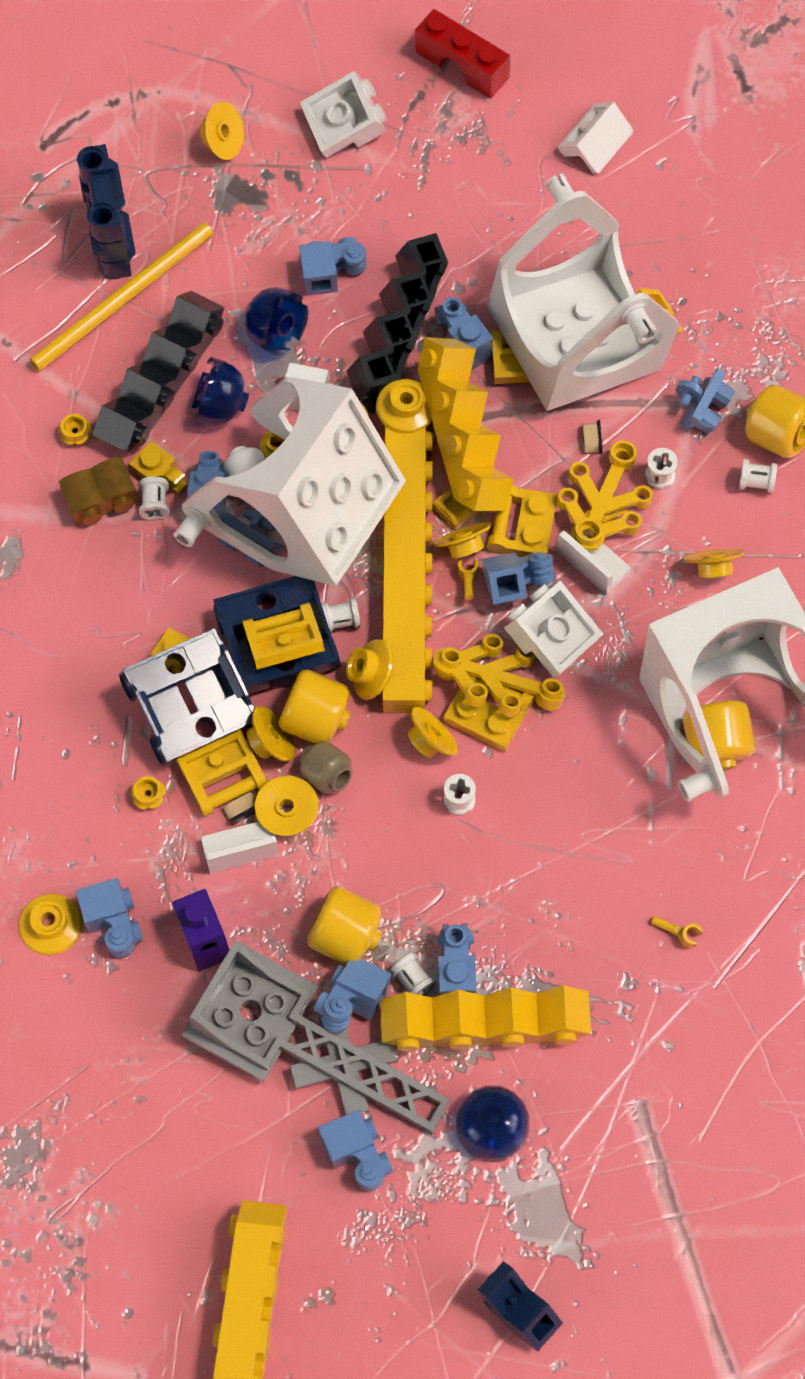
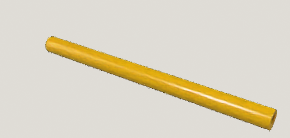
[29,222,214,372]

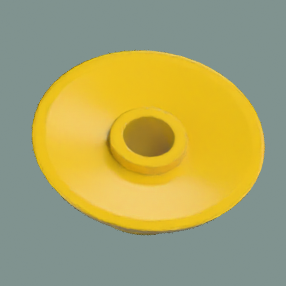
[200,101,244,160]
[376,379,432,433]
[433,522,491,559]
[683,549,745,578]
[346,639,393,700]
[247,706,295,761]
[408,707,458,758]
[255,776,319,836]
[18,893,83,955]

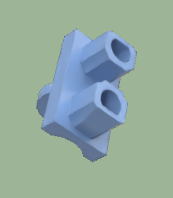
[675,368,735,434]
[218,508,284,567]

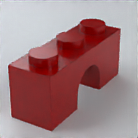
[415,9,510,99]

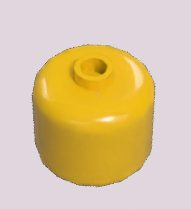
[745,384,805,458]
[278,669,351,744]
[683,700,756,770]
[306,886,382,965]

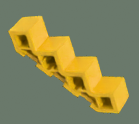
[417,337,514,511]
[380,985,591,1052]
[213,1200,287,1379]

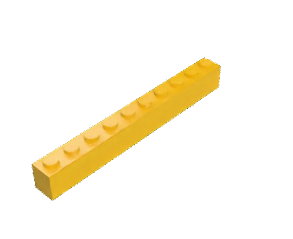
[383,400,433,713]

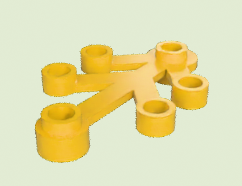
[556,440,653,551]
[433,634,565,717]

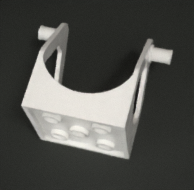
[487,174,680,411]
[173,377,406,586]
[639,567,805,802]

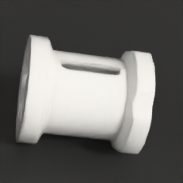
[645,448,678,490]
[739,459,777,494]
[138,476,169,520]
[321,597,361,633]
[444,774,476,816]
[389,953,437,996]

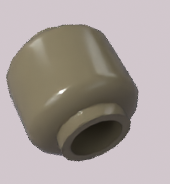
[300,741,353,794]

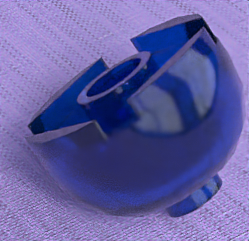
[244,287,309,356]
[191,356,249,426]
[456,1085,530,1162]

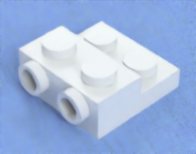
[300,71,387,158]
[504,581,604,678]

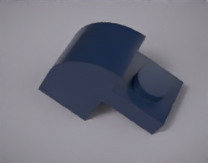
[478,1261,563,1352]

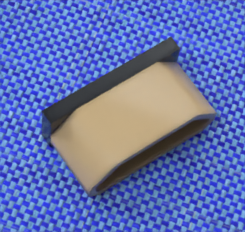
[582,420,603,454]
[223,793,256,826]

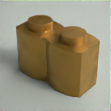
[58,456,139,525]

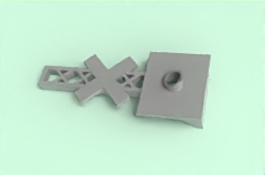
[182,941,451,1134]

